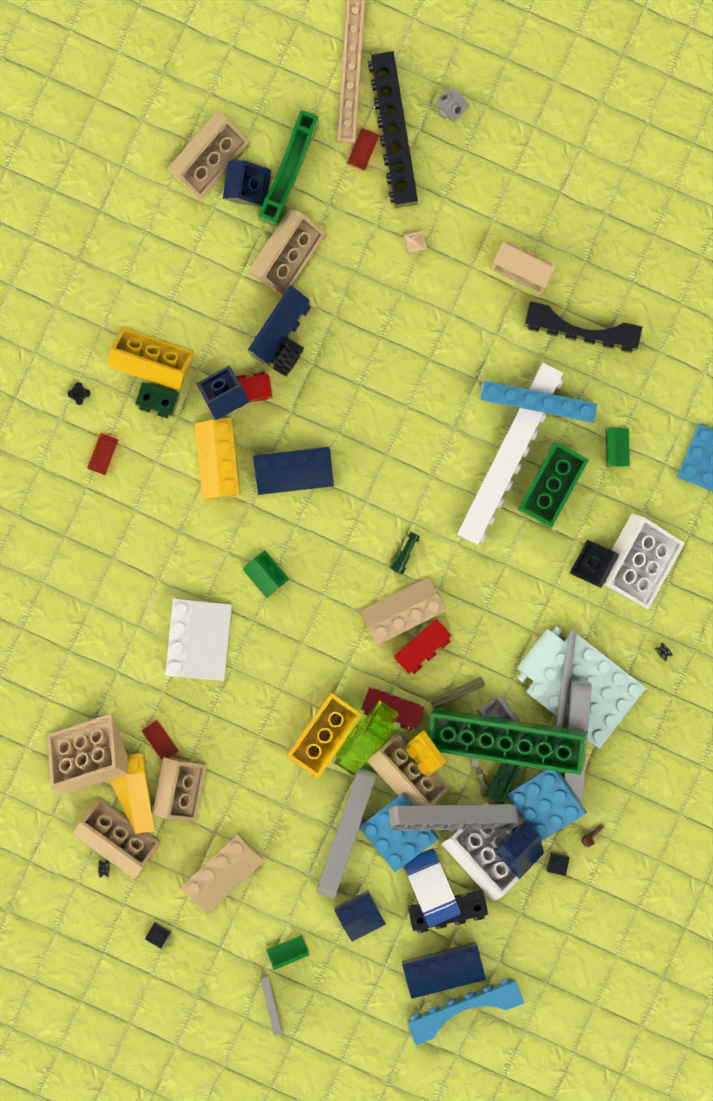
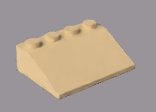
[47,713,129,794]

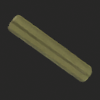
[431,677,485,709]

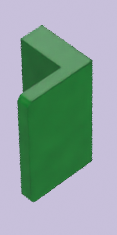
[605,427,630,467]
[243,550,289,598]
[266,934,309,970]

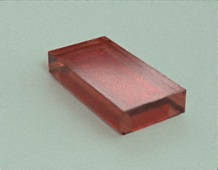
[347,128,379,171]
[87,433,119,476]
[142,719,179,761]

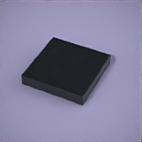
[570,540,619,588]

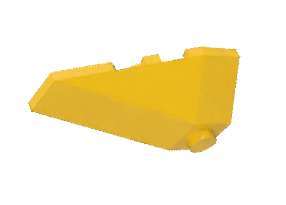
[109,753,155,834]

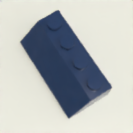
[248,285,311,366]
[253,447,334,495]
[402,942,486,999]

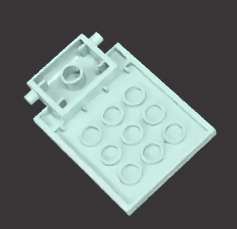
[517,626,646,749]

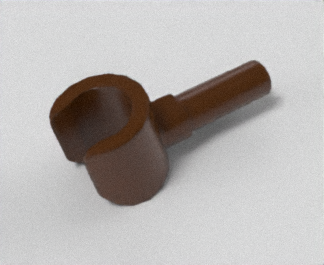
[582,824,604,847]

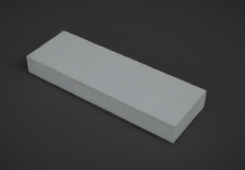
[261,974,283,1035]

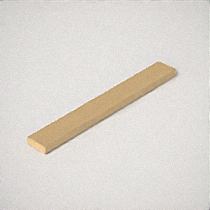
[337,0,366,144]

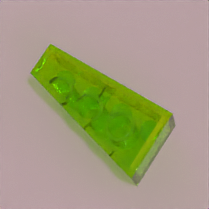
[334,701,399,775]

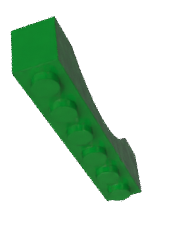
[258,110,319,227]

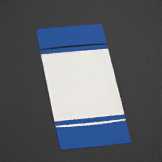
[404,849,461,927]

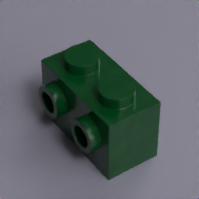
[135,382,180,419]

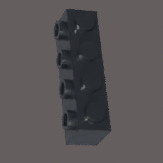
[408,890,489,933]

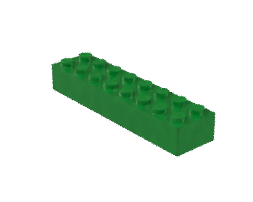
[429,708,588,775]

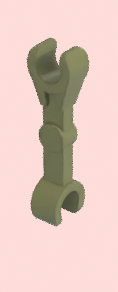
[470,757,489,798]

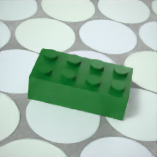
[517,441,589,528]

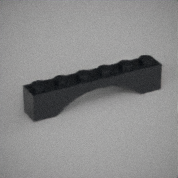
[524,301,643,353]

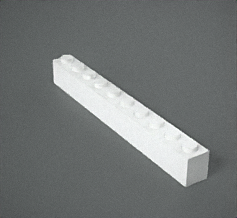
[457,363,564,545]

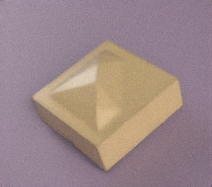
[404,231,427,255]

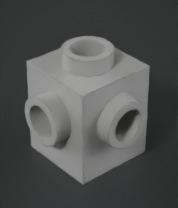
[435,87,470,122]

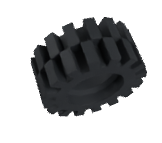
[273,340,304,377]

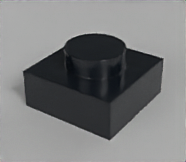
[546,852,570,876]
[145,922,171,949]

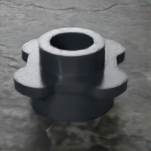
[68,382,91,405]

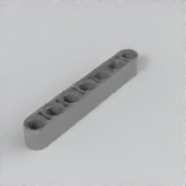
[563,681,592,804]
[316,767,377,899]
[388,804,519,831]

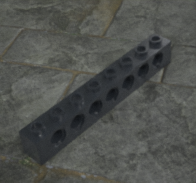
[368,51,418,208]

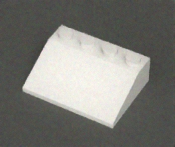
[603,513,685,610]
[165,599,232,681]
[441,802,519,901]

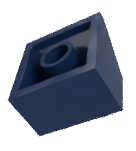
[222,160,271,207]
[196,365,250,420]
[493,820,544,879]
[334,890,386,942]

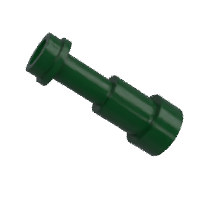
[390,532,420,575]

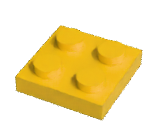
[405,731,447,778]

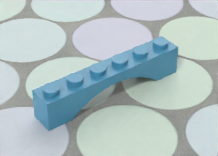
[479,381,597,423]
[407,977,524,1045]

